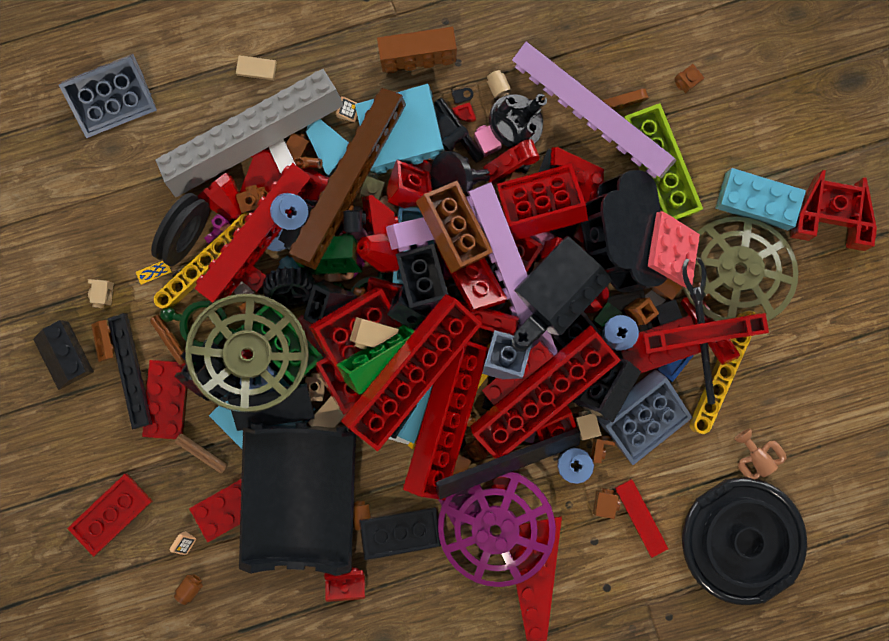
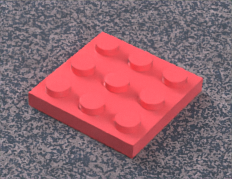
[648,211,700,288]

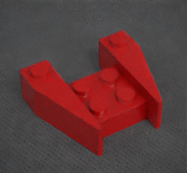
[790,170,877,251]

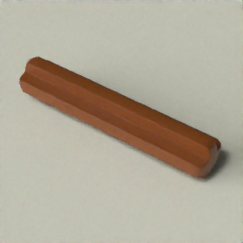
[150,315,185,365]

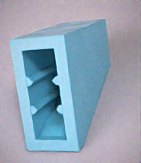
[306,119,349,177]

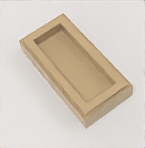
[236,55,277,81]

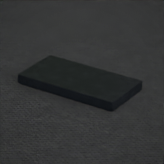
[228,383,315,431]
[359,507,441,560]

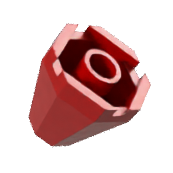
[197,173,244,221]
[357,233,403,273]

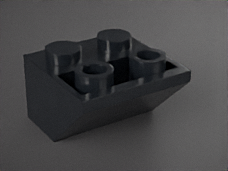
[303,279,357,324]

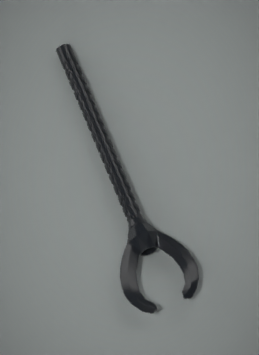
[682,257,716,404]

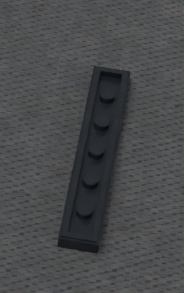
[107,313,153,430]

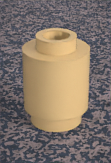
[487,70,512,99]

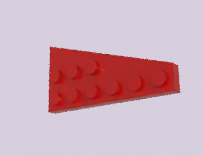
[509,516,562,641]

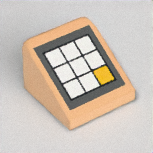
[336,96,357,123]
[170,531,196,555]

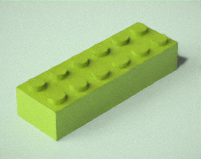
[624,103,703,221]

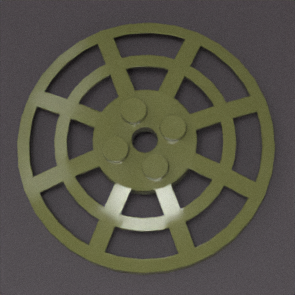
[683,217,798,322]
[185,294,308,412]

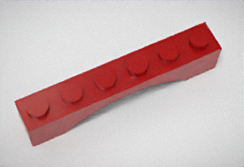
[642,313,769,353]

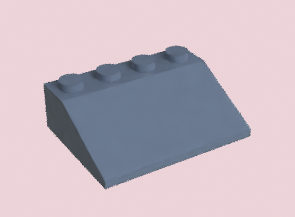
[59,54,157,138]
[596,369,692,465]

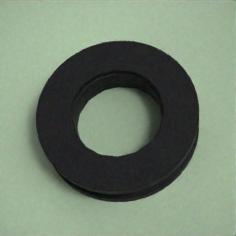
[151,193,210,266]

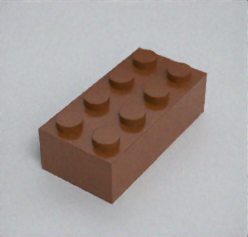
[377,26,457,74]
[416,181,493,273]

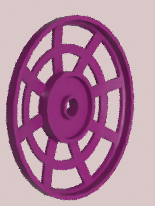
[438,472,556,587]

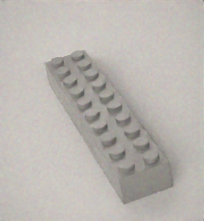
[156,69,344,197]

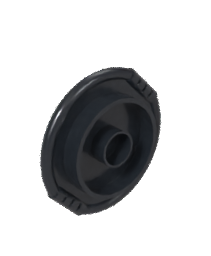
[682,477,807,605]

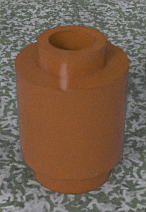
[353,500,371,530]
[174,574,203,605]

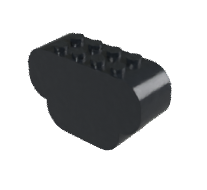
[581,170,667,293]

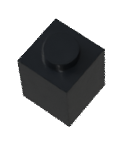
[651,299,682,326]

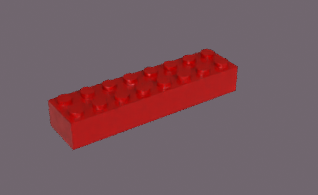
[194,163,317,303]
[341,294,482,452]
[470,325,621,459]
[403,341,489,500]

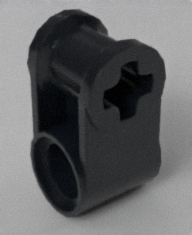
[511,314,548,352]

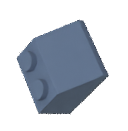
[482,330,532,379]

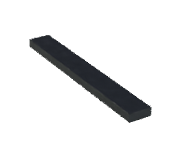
[436,428,581,500]

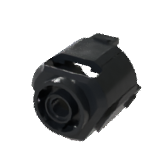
[174,339,241,402]

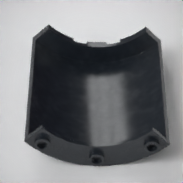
[239,422,356,576]

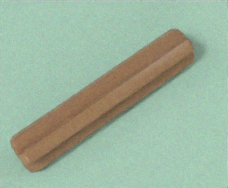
[175,434,227,473]

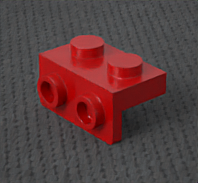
[324,568,365,602]

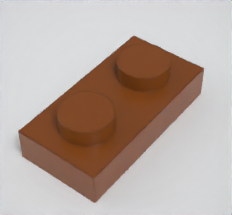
[91,320,114,362]

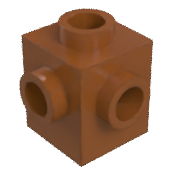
[236,185,268,213]

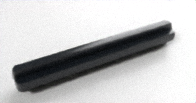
[434,98,484,163]

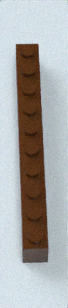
[289,88,406,270]

